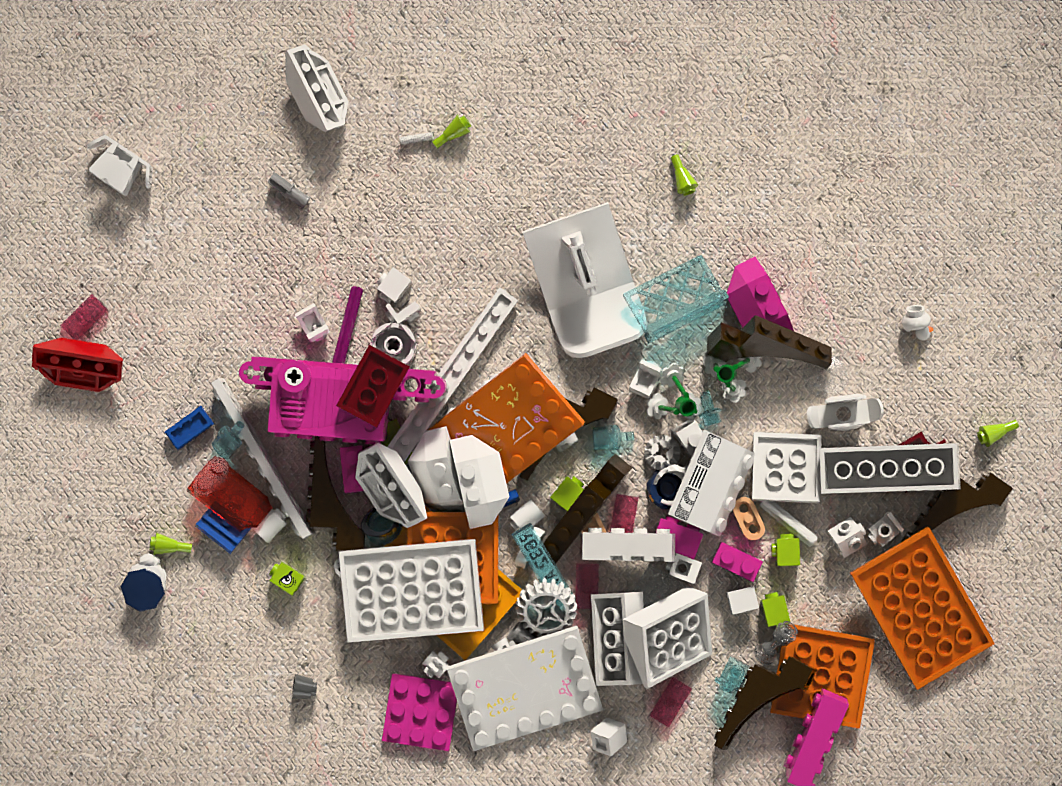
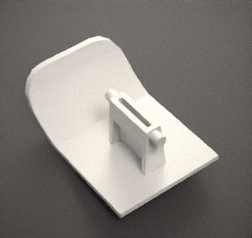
[522,202,647,358]

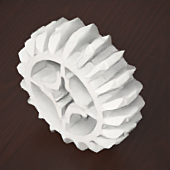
[516,577,577,637]

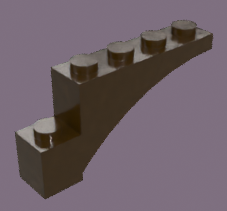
[707,315,832,369]
[519,387,618,481]
[306,436,365,551]
[542,454,633,566]
[901,472,1013,542]
[714,656,817,750]

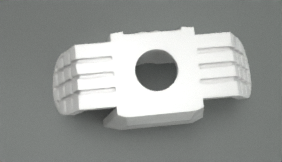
[87,135,153,196]
[807,394,884,431]

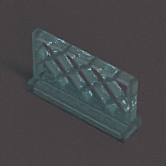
[623,255,729,344]

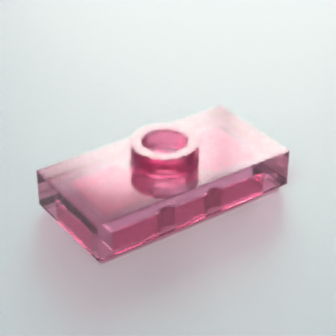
[60,294,109,340]
[609,494,639,533]
[576,563,599,609]

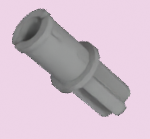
[268,173,311,209]

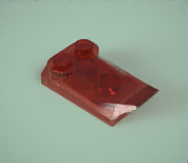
[187,455,273,532]

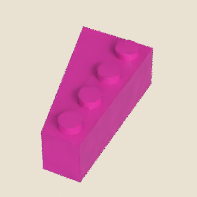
[783,688,849,786]

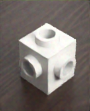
[828,517,867,558]

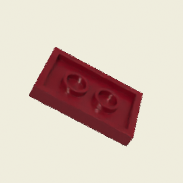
[336,345,410,428]

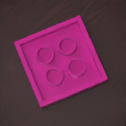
[382,673,457,751]

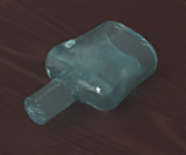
[212,421,244,459]
[592,425,634,451]

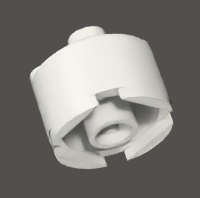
[371,323,417,365]

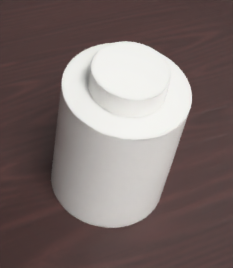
[510,499,545,533]
[252,508,287,543]

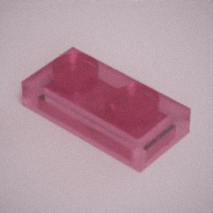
[649,677,692,727]

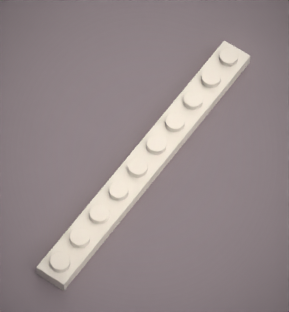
[387,288,518,462]

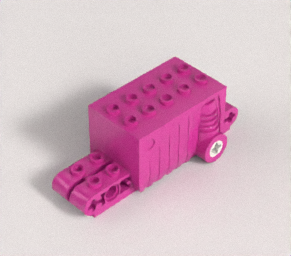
[239,357,447,445]

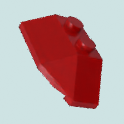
[32,338,123,392]

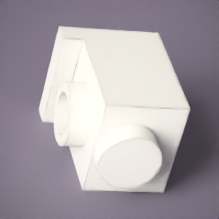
[867,512,904,547]
[665,553,702,584]

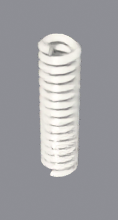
[399,132,434,145]

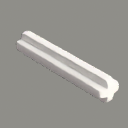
[760,501,818,547]

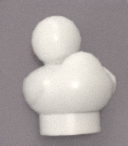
[902,305,933,341]

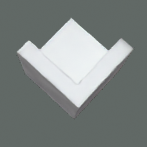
[726,586,759,615]
[591,718,627,756]

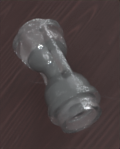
[754,621,798,665]

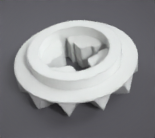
[644,434,681,470]

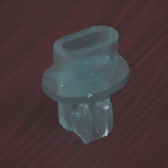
[698,391,722,427]

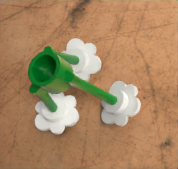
[703,356,762,403]
[646,363,702,419]

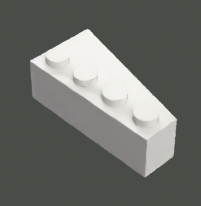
[582,528,675,562]

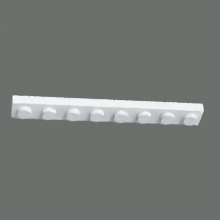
[211,378,315,539]

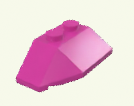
[726,257,794,331]

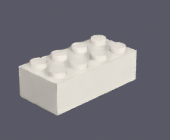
[591,592,644,686]

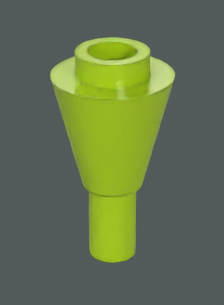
[432,114,472,149]
[670,154,698,196]
[977,420,1019,447]
[149,533,192,555]

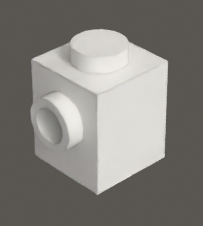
[377,267,412,304]

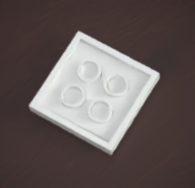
[752,432,822,503]

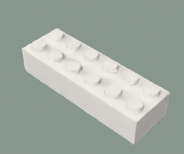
[820,443,961,494]

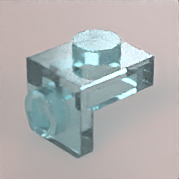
[714,657,751,693]

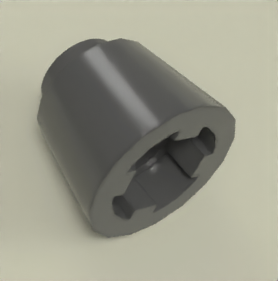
[292,674,317,699]

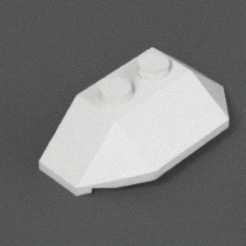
[285,45,348,132]
[408,426,466,512]
[450,435,509,529]
[355,443,427,528]

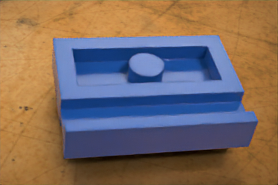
[195,500,252,554]

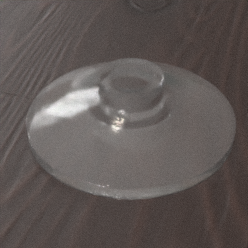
[803,355,848,399]

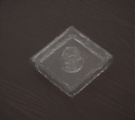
[632,563,686,608]

